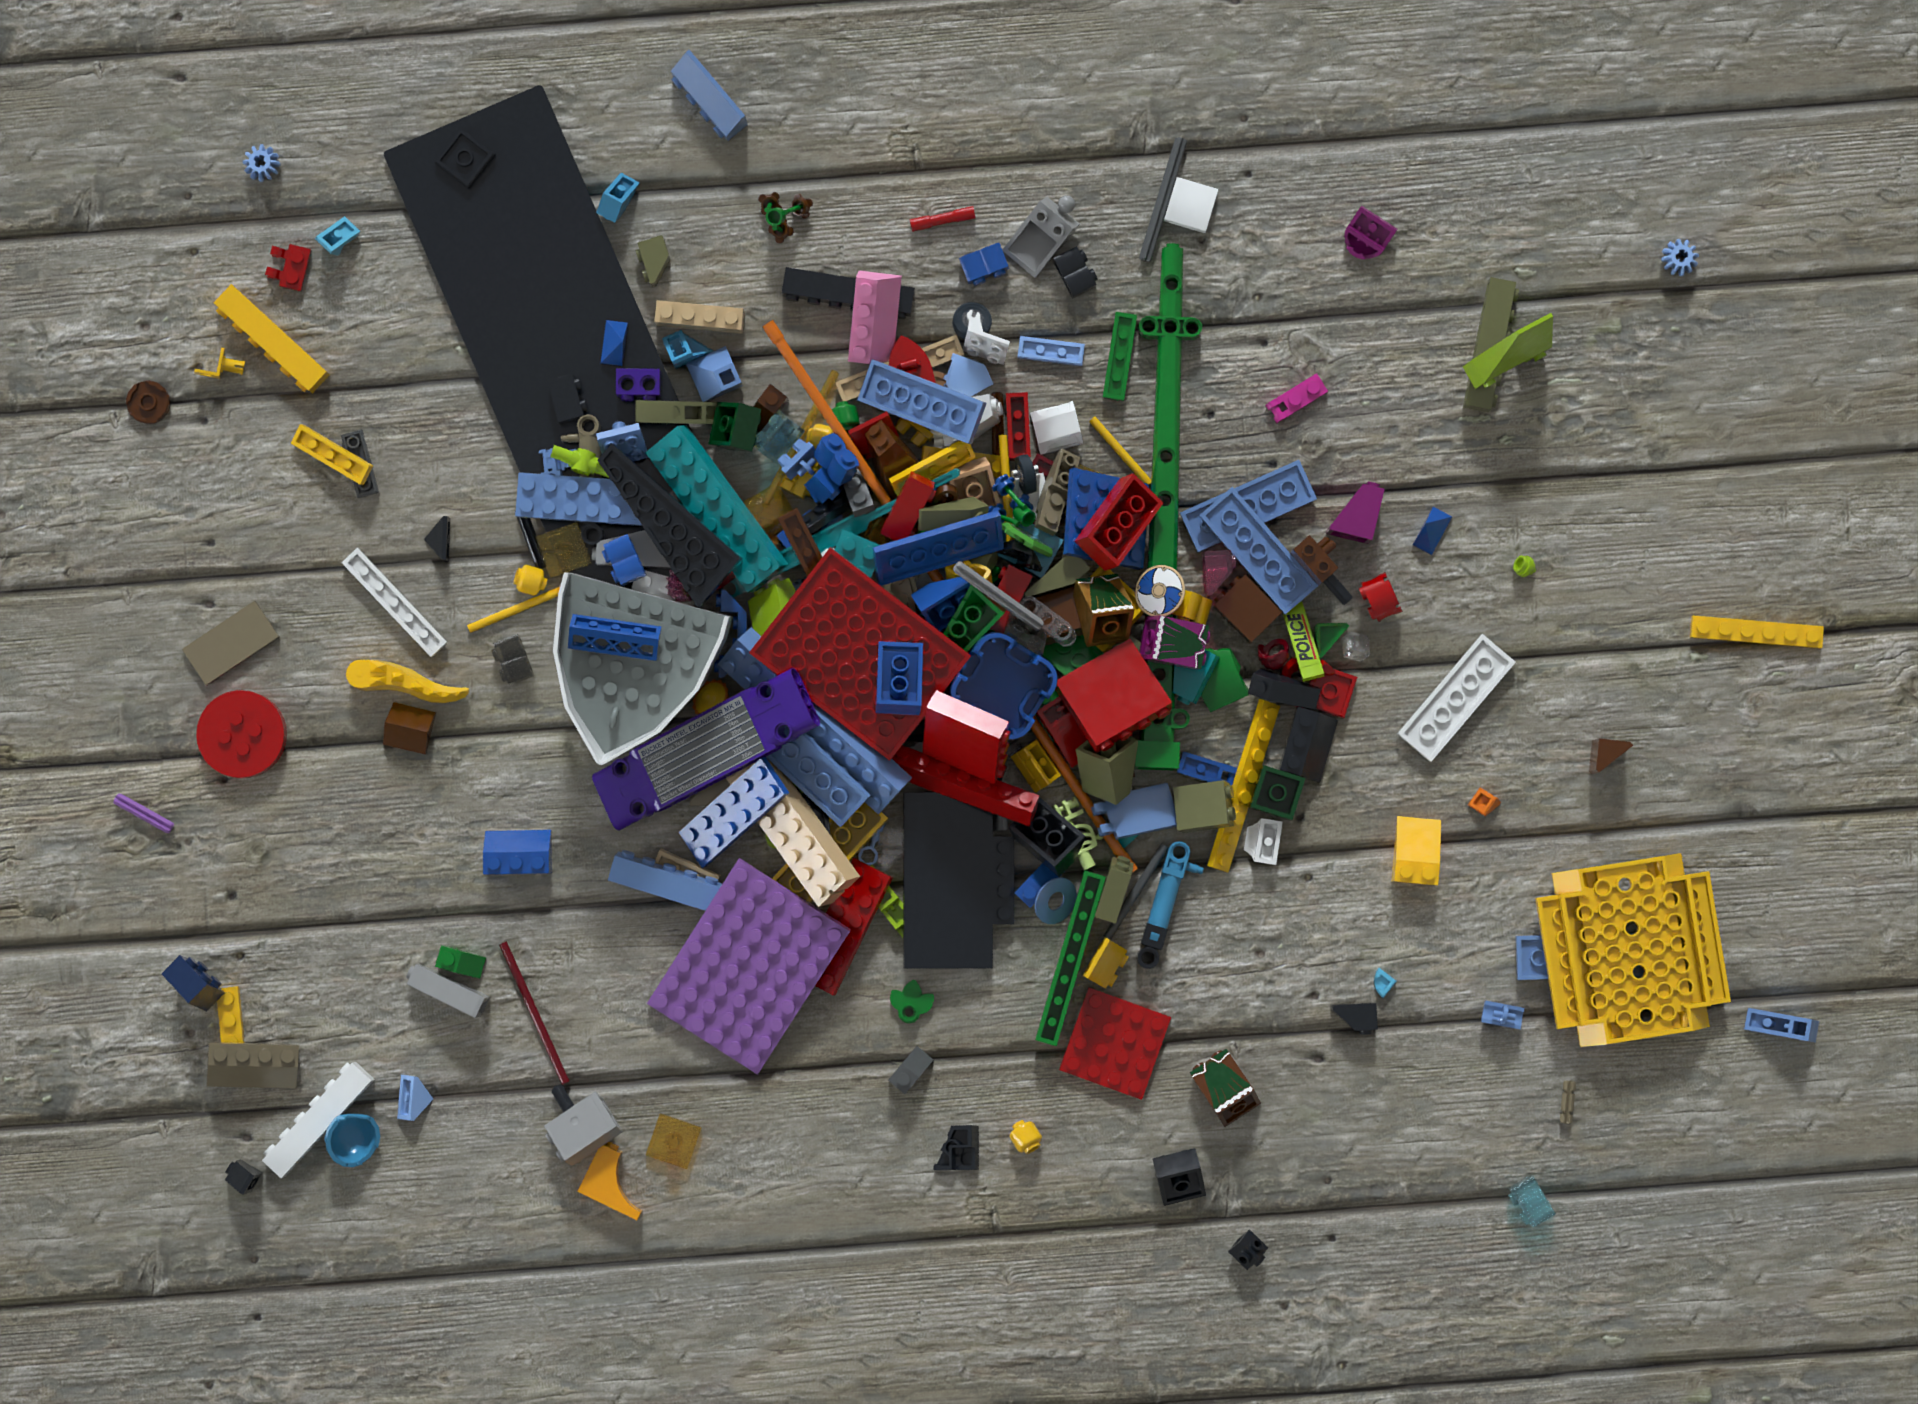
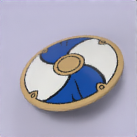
[1135,565,1185,616]

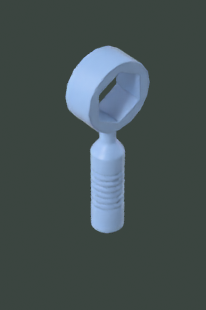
[858,823,886,865]

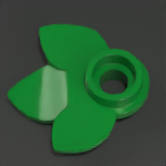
[890,980,934,1023]

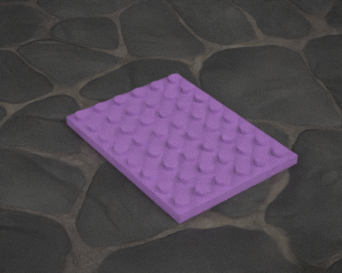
[647,858,851,1075]

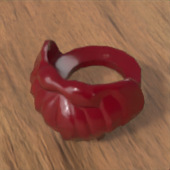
[1258,639,1289,671]

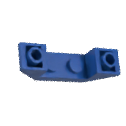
[714,589,747,678]

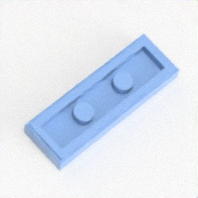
[1017,336,1085,366]

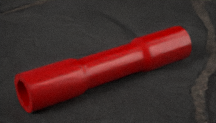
[910,206,976,232]

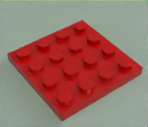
[1059,987,1171,1100]

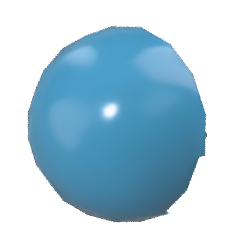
[324,1114,380,1167]

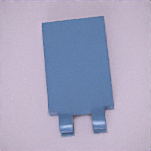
[1091,783,1177,840]

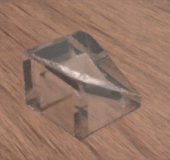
[1341,631,1371,662]

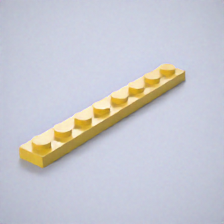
[1207,699,1280,873]

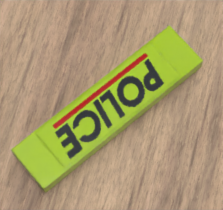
[1282,601,1324,682]

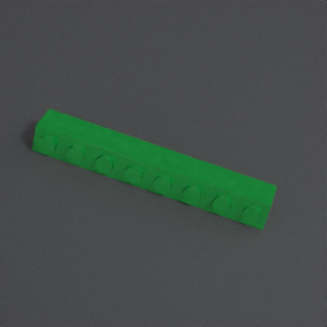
[1035,871,1106,1046]

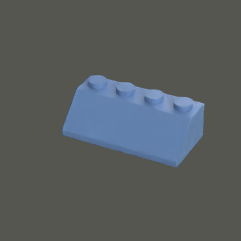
[671,50,748,141]

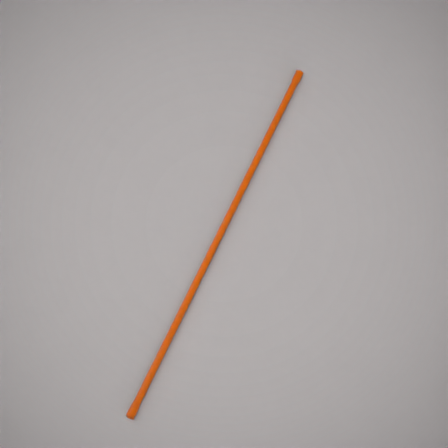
[762,320,1138,872]

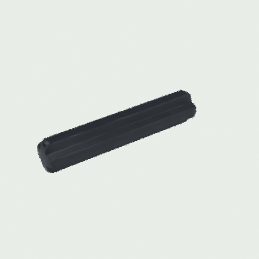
[515,510,547,569]

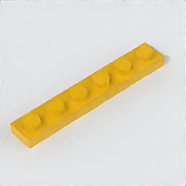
[1690,615,1824,649]

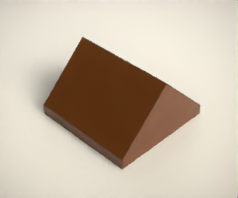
[383,702,436,755]
[1589,738,1633,774]

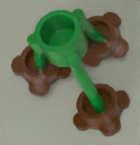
[758,192,813,243]

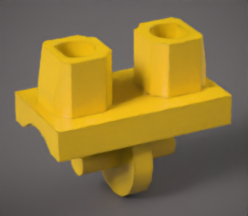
[895,417,934,448]

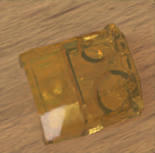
[743,483,793,537]

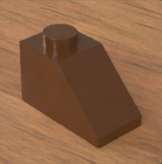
[753,384,789,434]

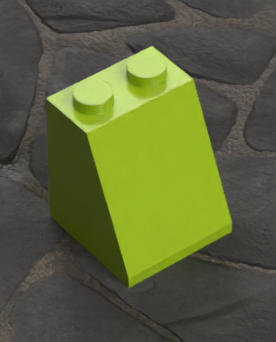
[748,578,796,636]

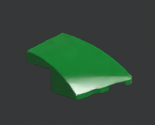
[1201,648,1249,713]

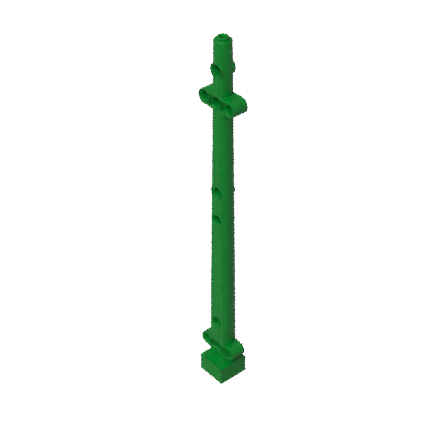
[1134,243,1202,771]

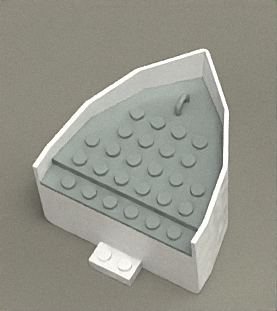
[553,570,733,765]

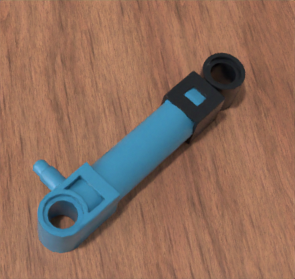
[1136,841,1204,969]

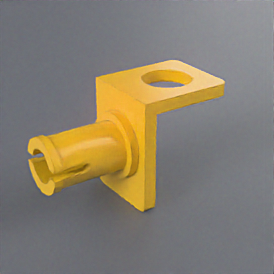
[194,347,245,379]

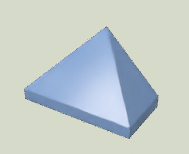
[397,1075,433,1121]

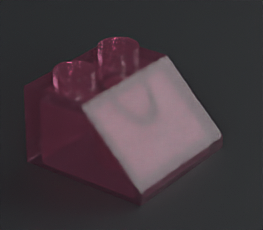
[1202,550,1236,599]

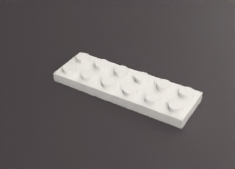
[1397,634,1516,762]

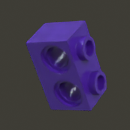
[616,368,662,401]

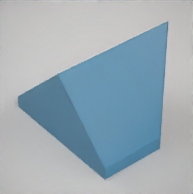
[662,329,714,369]

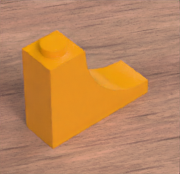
[577,1141,642,1220]

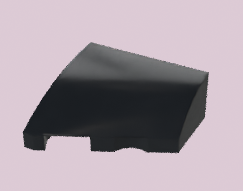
[933,1125,979,1171]

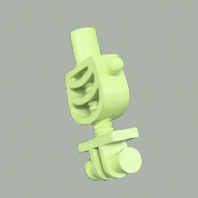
[1052,796,1103,871]

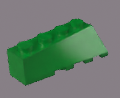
[943,585,1006,652]

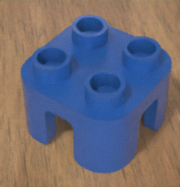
[948,632,1057,739]

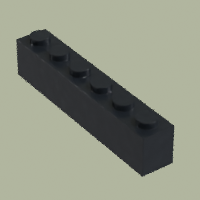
[781,267,915,319]

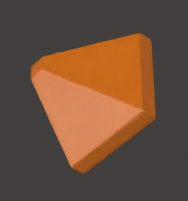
[1468,787,1501,817]

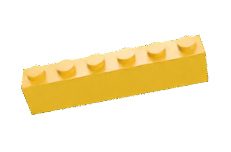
[214,284,330,394]

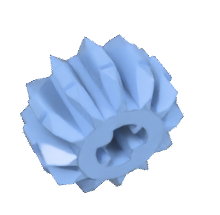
[243,144,281,182]
[1661,239,1699,276]

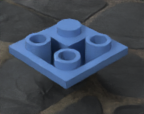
[686,346,743,402]

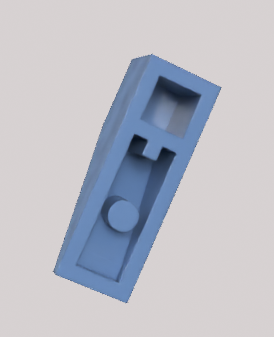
[1744,1008,1819,1043]

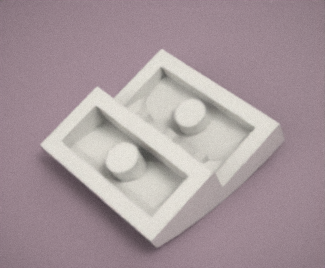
[1164,177,1218,233]

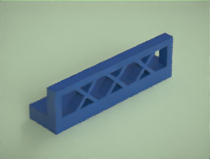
[568,614,661,661]

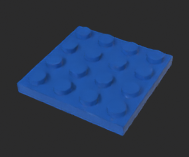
[1063,468,1149,570]

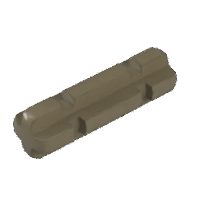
[1560,1080,1576,1124]

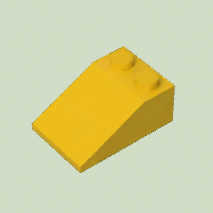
[1391,816,1441,886]
[1083,937,1129,989]

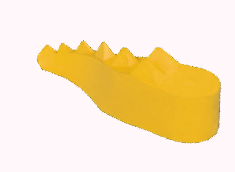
[346,660,469,703]

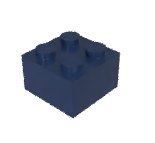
[162,955,225,1012]

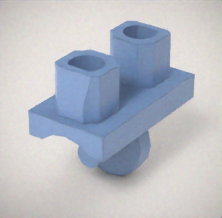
[778,439,816,480]
[1481,1000,1525,1030]

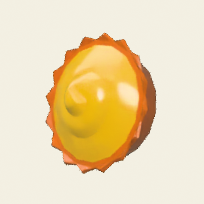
[692,679,729,715]

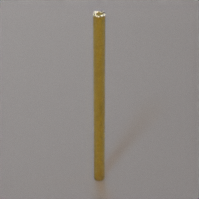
[762,370,839,506]

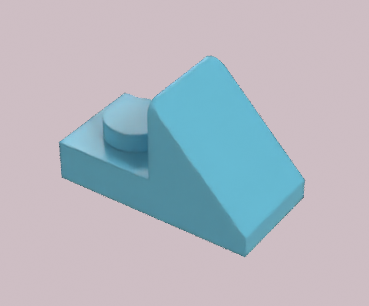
[315,216,360,256]

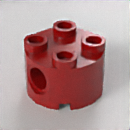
[1359,572,1403,622]

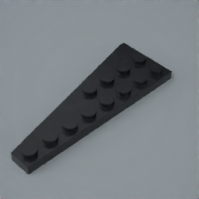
[598,444,742,608]

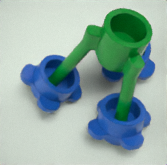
[988,474,1036,527]

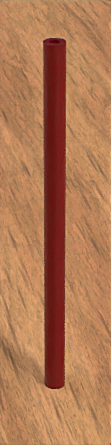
[499,941,569,1085]

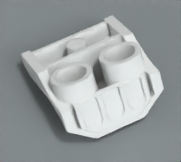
[1030,401,1083,455]

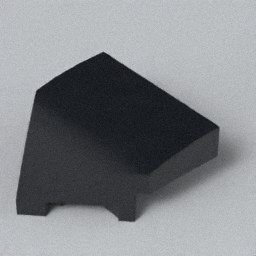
[997,540,1042,572]

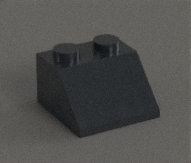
[1152,1148,1206,1206]

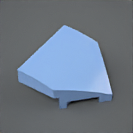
[943,353,993,397]

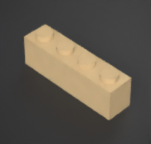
[654,300,745,334]

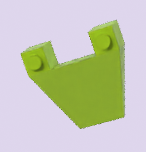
[1462,313,1553,389]

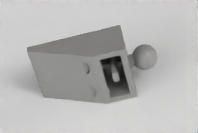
[1003,195,1080,278]

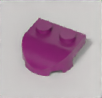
[1344,205,1398,260]

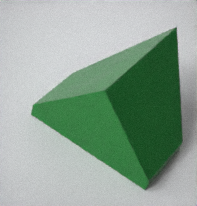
[1313,623,1349,659]

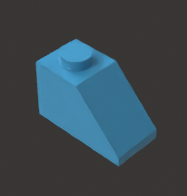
[596,173,640,223]

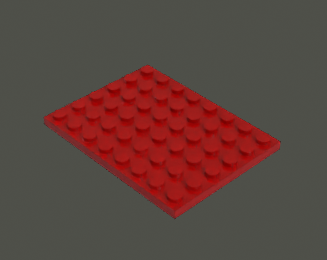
[749,547,971,761]

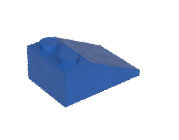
[911,577,971,633]
[875,641,923,715]

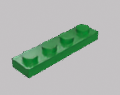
[1102,312,1137,401]

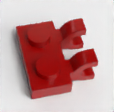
[265,244,312,292]

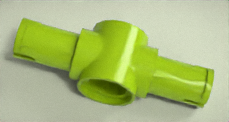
[550,445,609,478]

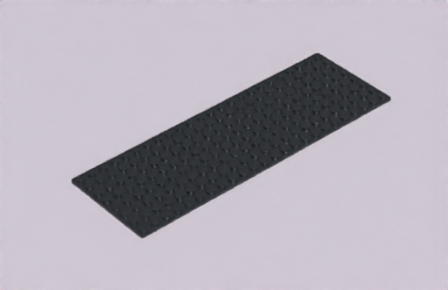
[384,85,693,589]

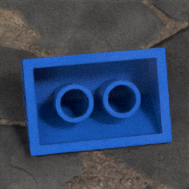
[483,830,552,875]

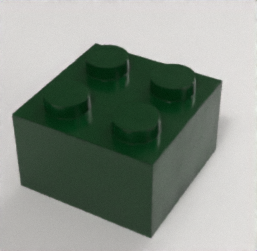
[708,402,761,452]
[1249,765,1306,821]

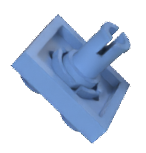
[596,422,649,461]

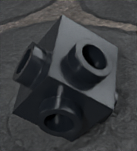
[1228,1229,1268,1270]

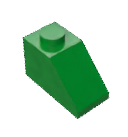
[435,945,486,979]

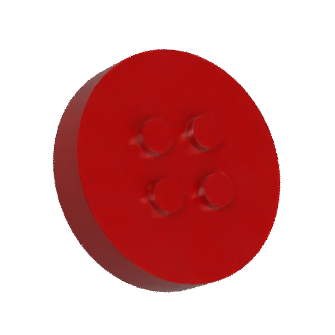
[196,690,287,778]

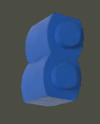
[959,243,1009,286]
[814,433,859,486]
[602,534,647,586]

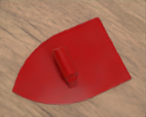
[889,335,936,383]

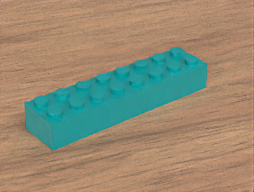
[645,425,789,593]

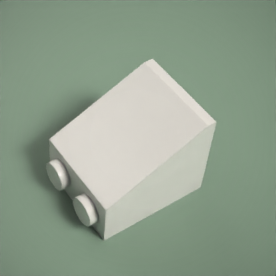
[943,394,1003,448]

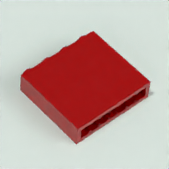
[1055,639,1172,753]
[923,690,1011,784]

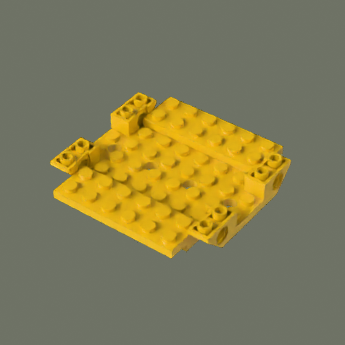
[1535,853,1731,1047]

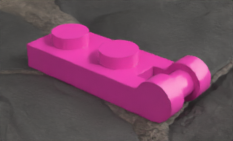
[1265,373,1328,424]

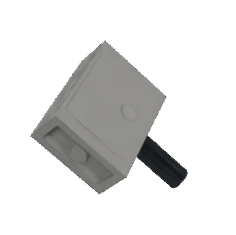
[544,1084,623,1167]

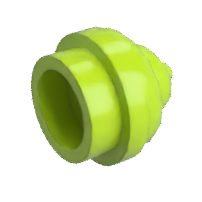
[1513,555,1536,577]

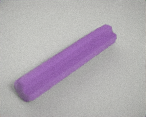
[113,793,174,833]

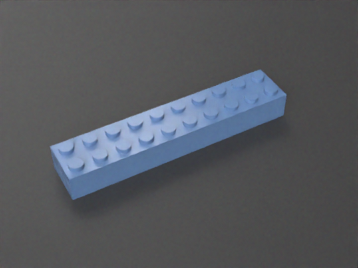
[718,627,912,814]

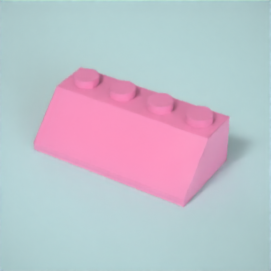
[848,271,902,364]

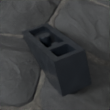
[1248,668,1322,710]

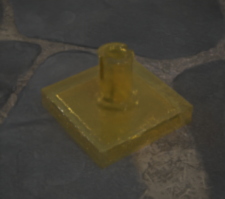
[536,522,592,578]
[646,1113,702,1169]

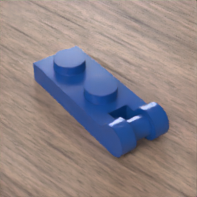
[1176,751,1237,785]

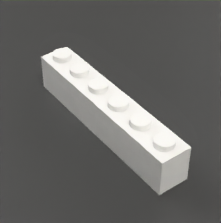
[262,1062,375,1178]

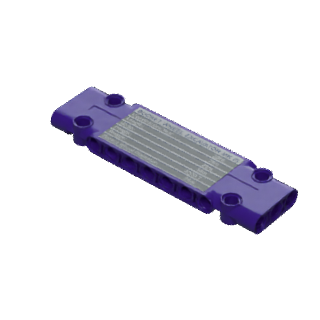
[592,668,820,831]

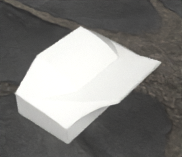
[1244,818,1283,865]

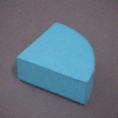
[1374,968,1397,998]

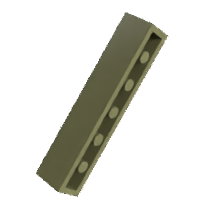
[1463,277,1519,412]

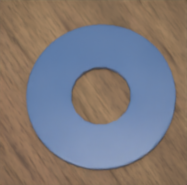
[1035,877,1077,924]

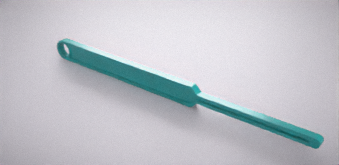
[719,468,960,598]

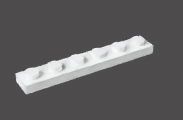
[341,548,448,657]

